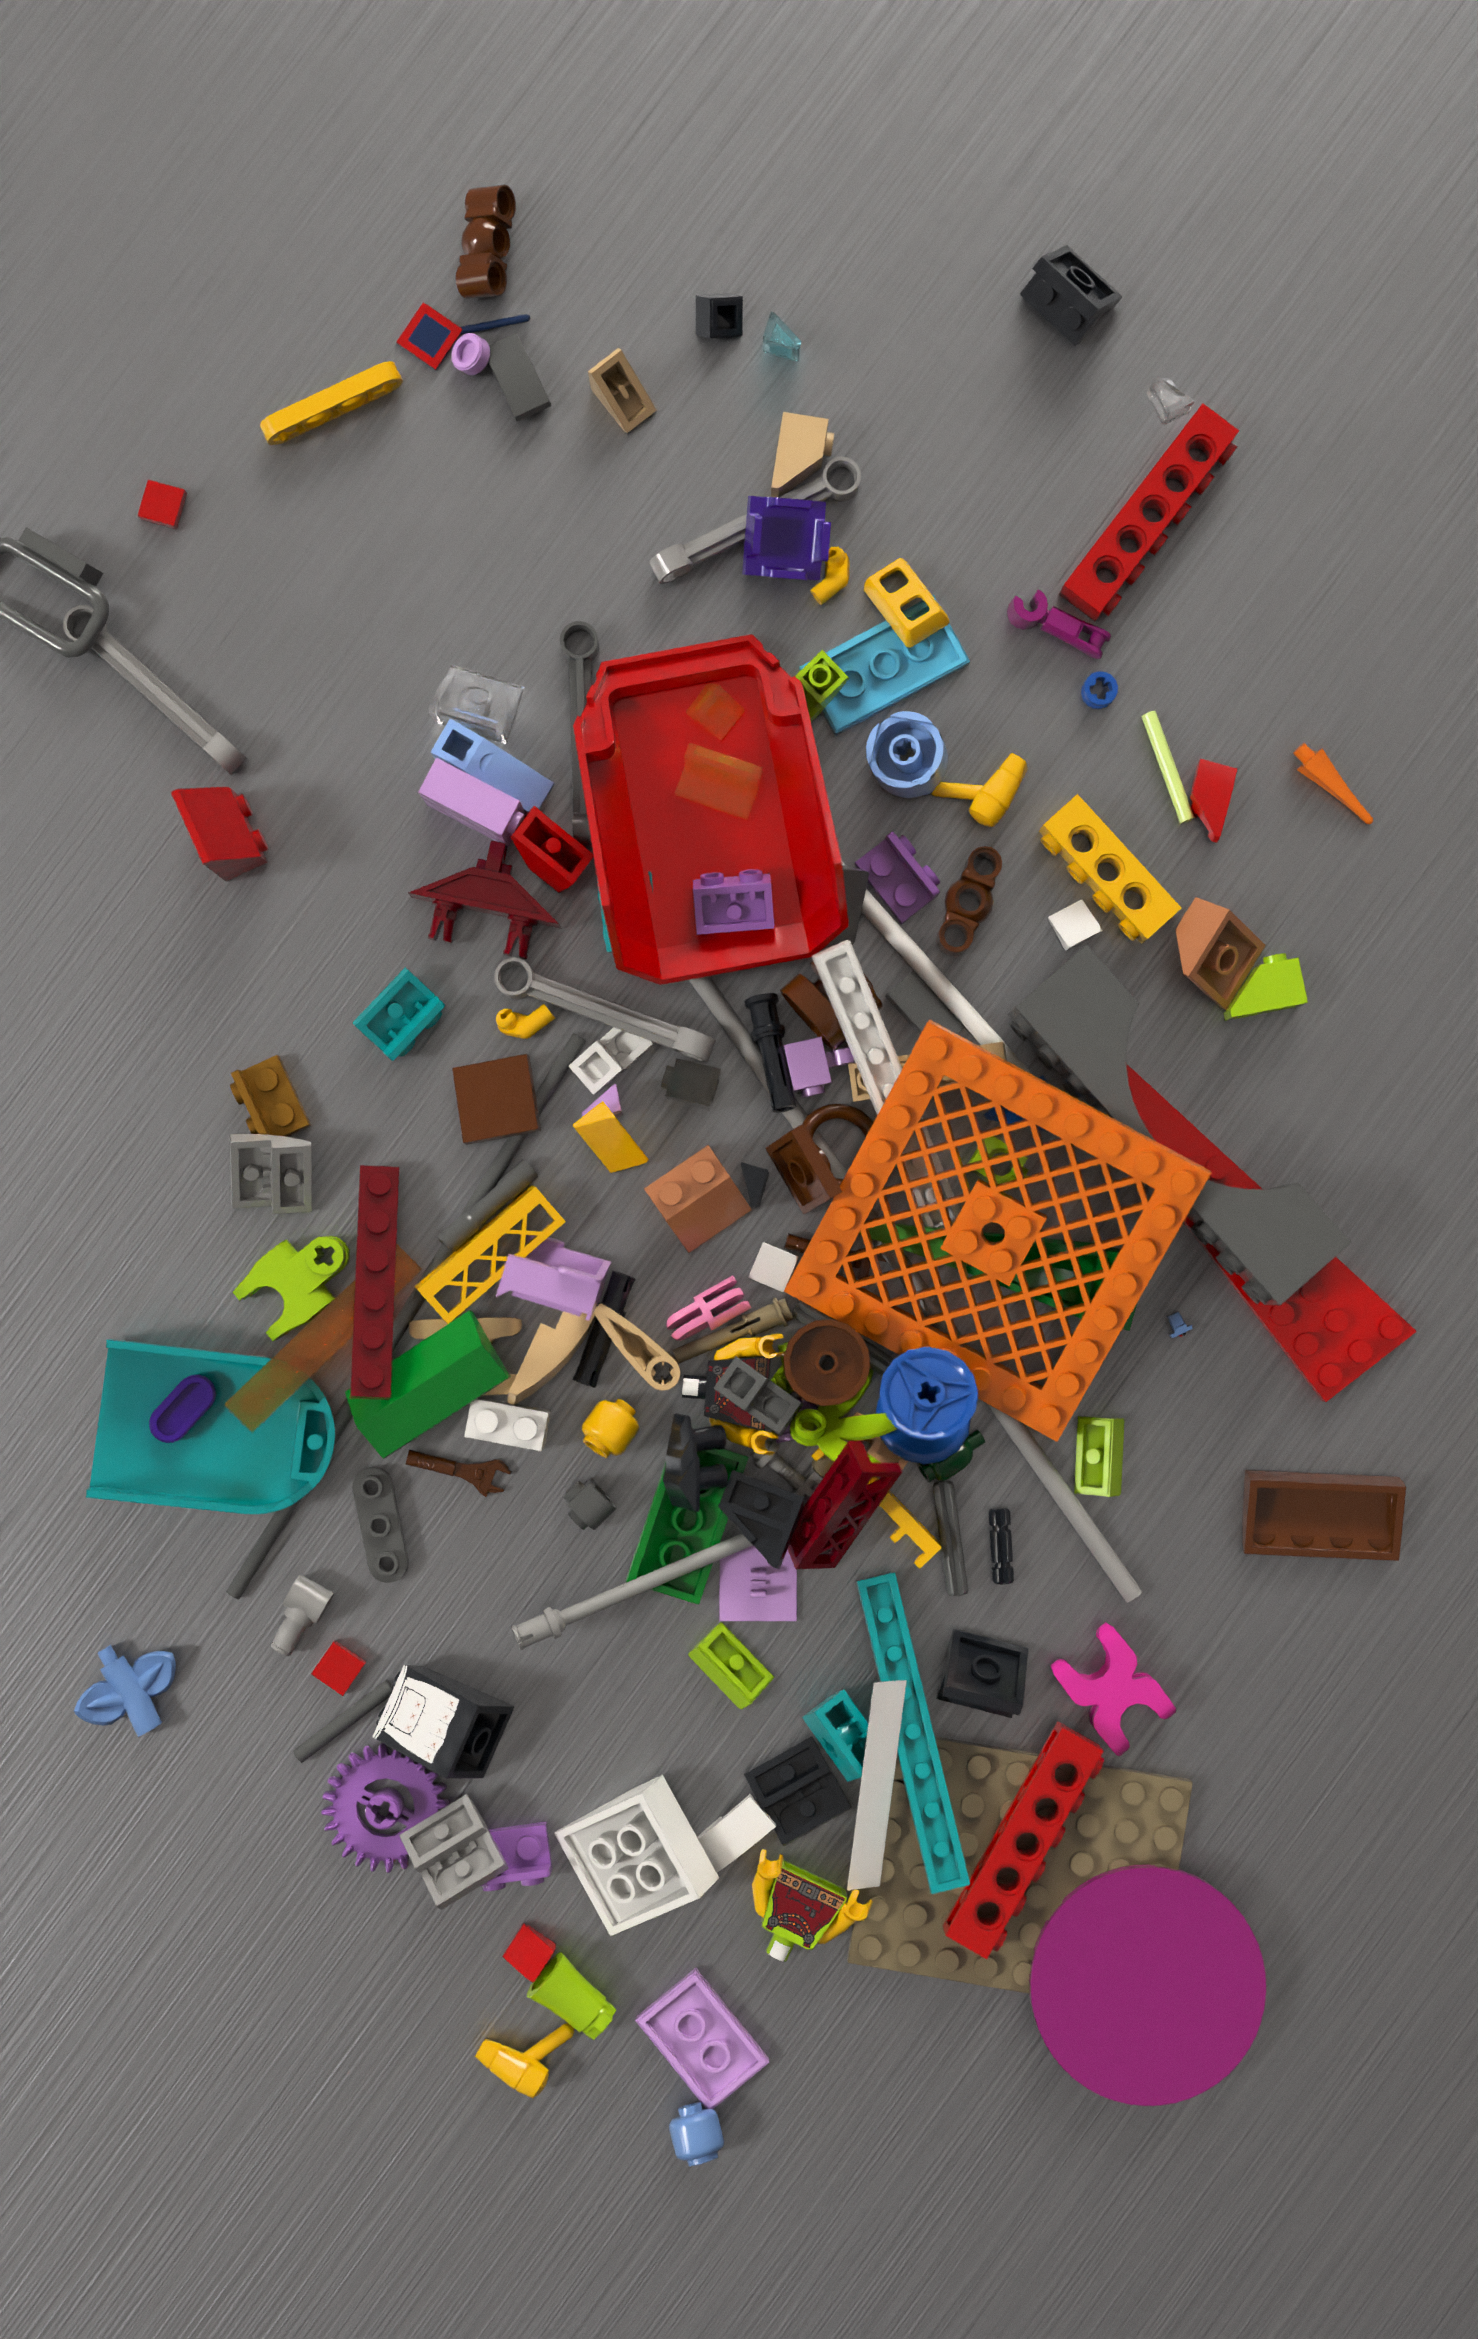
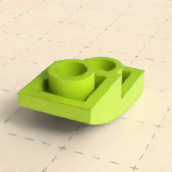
[795,650,849,722]

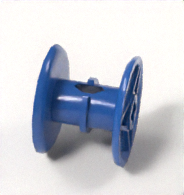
[875,1347,978,1464]

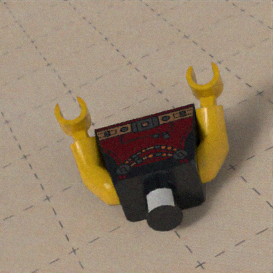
[682,1334,785,1455]

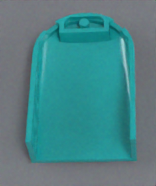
[86,1339,335,1515]

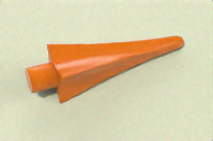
[1293,743,1373,825]

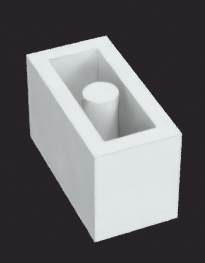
[464,1397,552,1451]

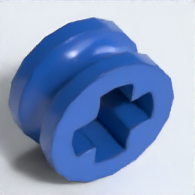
[1081,671,1118,709]

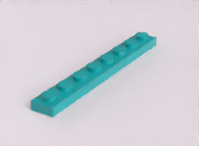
[856,1572,970,1894]

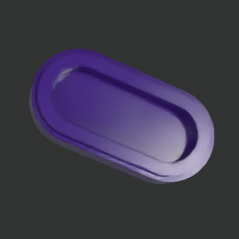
[149,1375,216,1443]

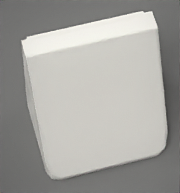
[1048,899,1102,951]
[748,1242,799,1292]

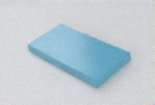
[799,595,970,736]

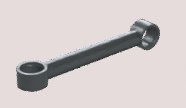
[560,621,599,851]

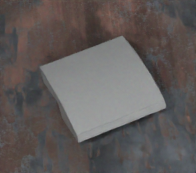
[229,1134,312,1214]
[399,1794,509,1910]

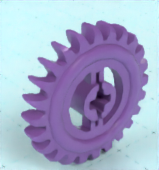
[321,1743,450,1873]

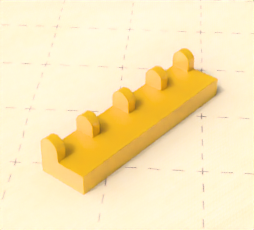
[811,1448,942,1568]

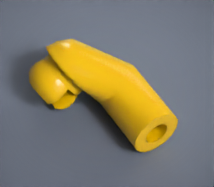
[496,1004,555,1039]

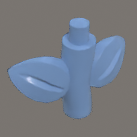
[74,1645,176,1737]

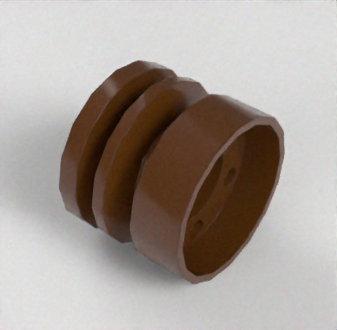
[780,946,883,1050]

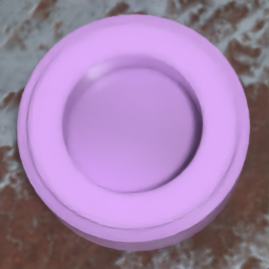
[452,333,490,375]

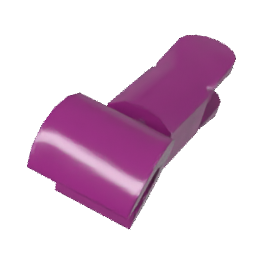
[1007,589,1111,659]

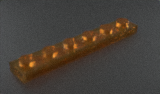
[224,1243,422,1433]

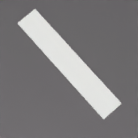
[847,1680,907,1891]

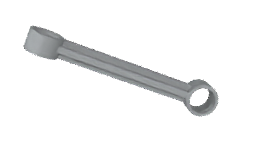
[649,457,861,584]
[63,605,247,775]
[494,957,716,1063]

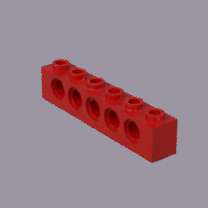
[1059,403,1240,622]
[943,1721,1104,1959]

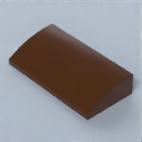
[1242,1470,1406,1561]

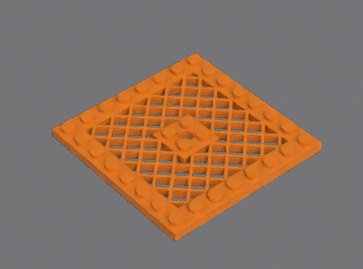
[784,1019,1211,1442]

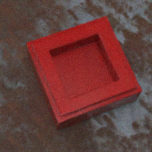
[137,479,187,530]
[311,1640,366,1696]

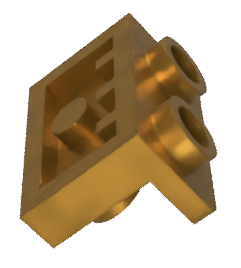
[230,1055,311,1137]

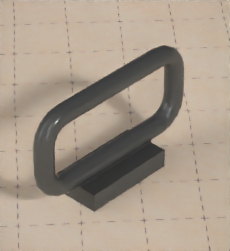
[0,527,109,658]

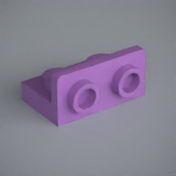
[854,831,940,925]
[693,869,774,935]
[481,1822,553,1891]

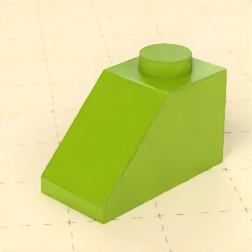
[1223,953,1308,1021]

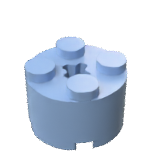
[866,711,948,798]

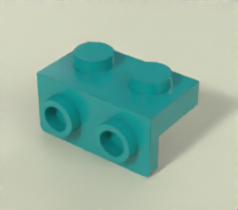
[352,967,445,1061]

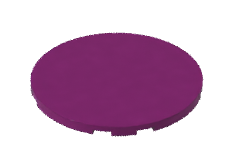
[1029,1865,1266,2106]

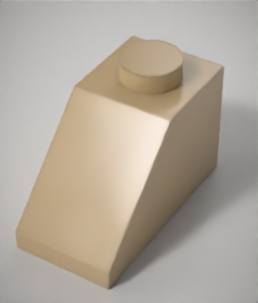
[771,412,834,497]

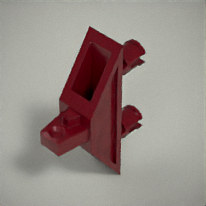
[408,841,562,959]

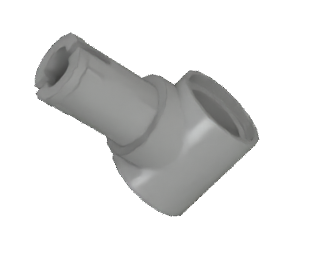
[271,1575,334,1656]

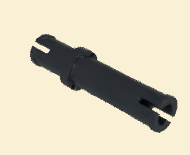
[573,1270,636,1388]

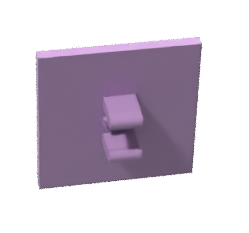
[719,1545,797,1621]

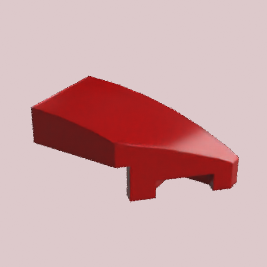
[1190,758,1237,843]

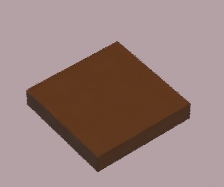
[452,1054,541,1145]

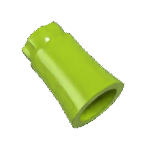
[527,1952,616,2040]

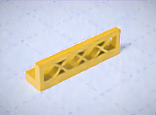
[414,1185,566,1324]

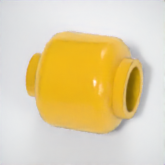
[582,1399,639,1458]

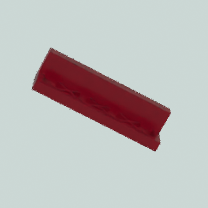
[787,1441,902,1569]

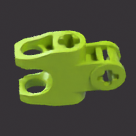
[233,1236,350,1341]

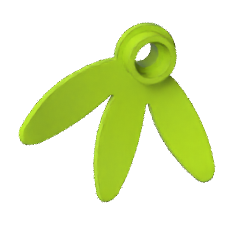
[790,1368,897,1463]

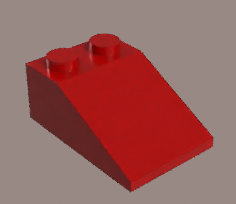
[171,787,269,881]

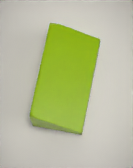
[1074,1416,1124,1497]
[688,1622,775,1709]

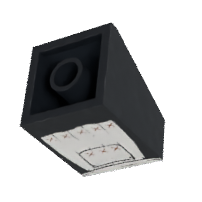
[373,1665,514,1779]

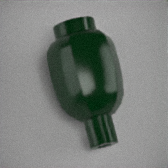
[917,1430,985,1483]

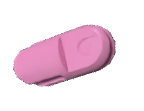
[666,1275,752,1341]

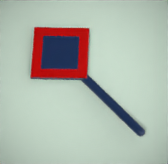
[396,302,530,370]

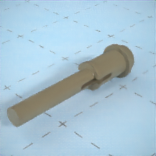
[673,1298,794,1363]

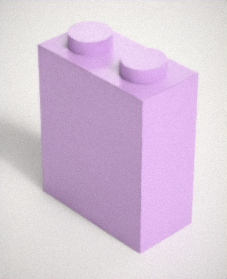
[418,757,526,847]

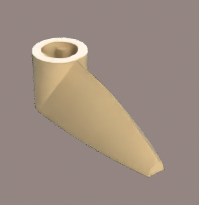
[594,1303,681,1391]

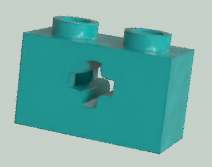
[802,1689,868,1782]

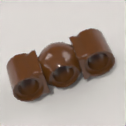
[456,184,516,299]
[936,846,1002,957]

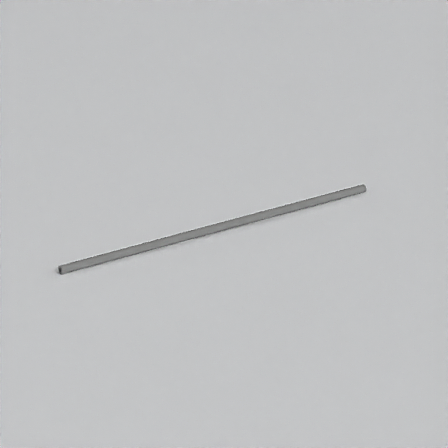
[689,976,1142,1603]

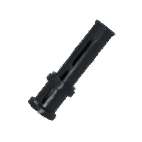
[744,993,796,1113]

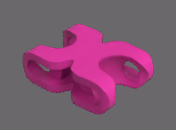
[1050,1622,1176,1756]

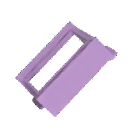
[496,1235,611,1320]

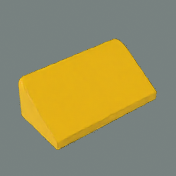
[572,1101,649,1173]

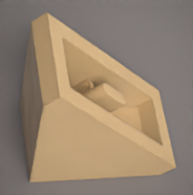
[588,348,657,433]

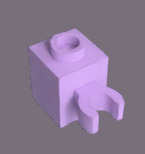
[783,1037,855,1098]

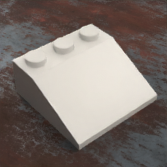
[554,1775,719,1936]

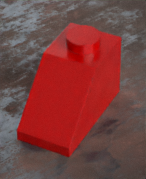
[510,806,594,893]

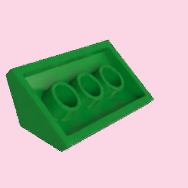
[345,1310,511,1459]
[625,1448,749,1605]

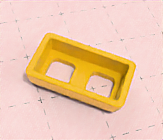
[864,558,950,648]

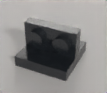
[1020,245,1123,346]
[936,1629,1029,1718]

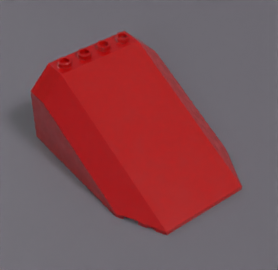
[573,634,849,985]

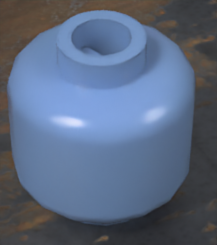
[669,2102,724,2166]

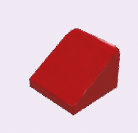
[502,1923,556,1983]

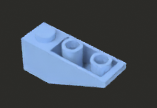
[431,719,554,813]

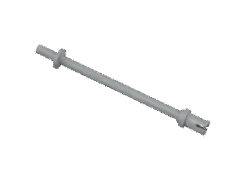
[511,1533,753,1650]

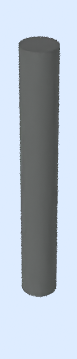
[293,1680,393,1763]

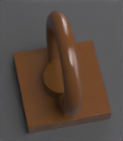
[765,1104,874,1215]

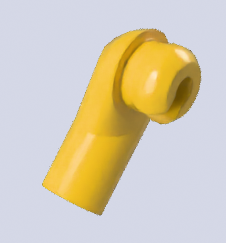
[810,546,850,605]

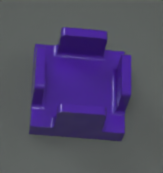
[742,496,831,581]

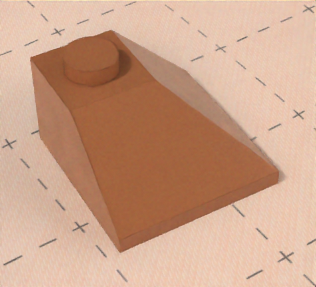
[1175,897,1266,1010]

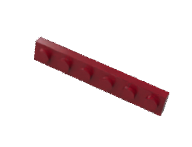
[350,1165,399,1400]

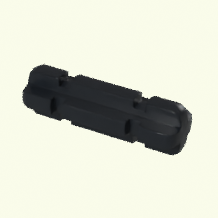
[989,1508,1014,1585]

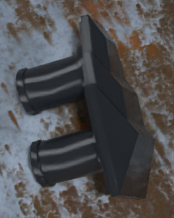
[663,1413,728,1512]

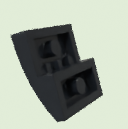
[744,1736,852,1846]

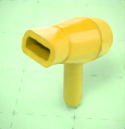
[931,753,1028,827]
[475,2023,575,2098]

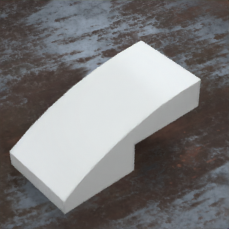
[568,1027,655,1095]
[697,1794,776,1873]

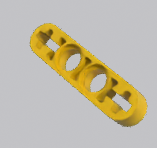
[260,361,403,445]

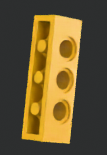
[1039,794,1182,944]

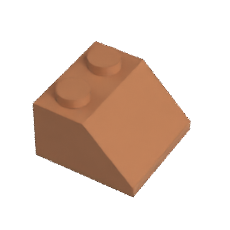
[644,1145,752,1253]

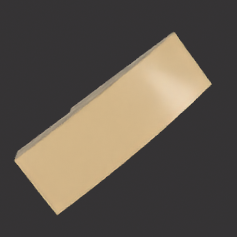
[507,1306,597,1405]

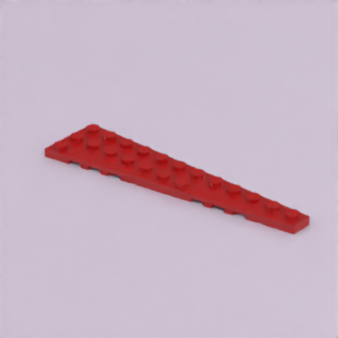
[1126,1063,1417,1402]

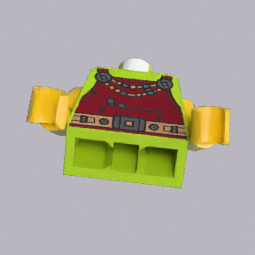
[752,1849,873,1962]

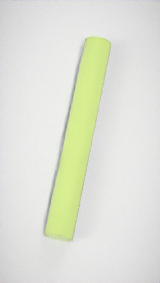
[1141,711,1195,824]

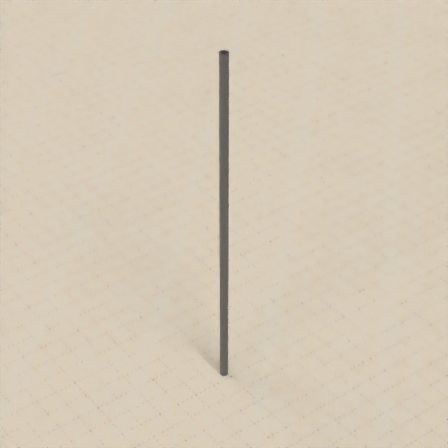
[226,1033,586,1599]

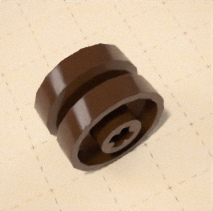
[783,1319,870,1406]

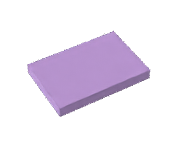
[635,1968,770,2109]

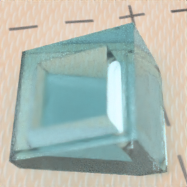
[763,311,802,362]

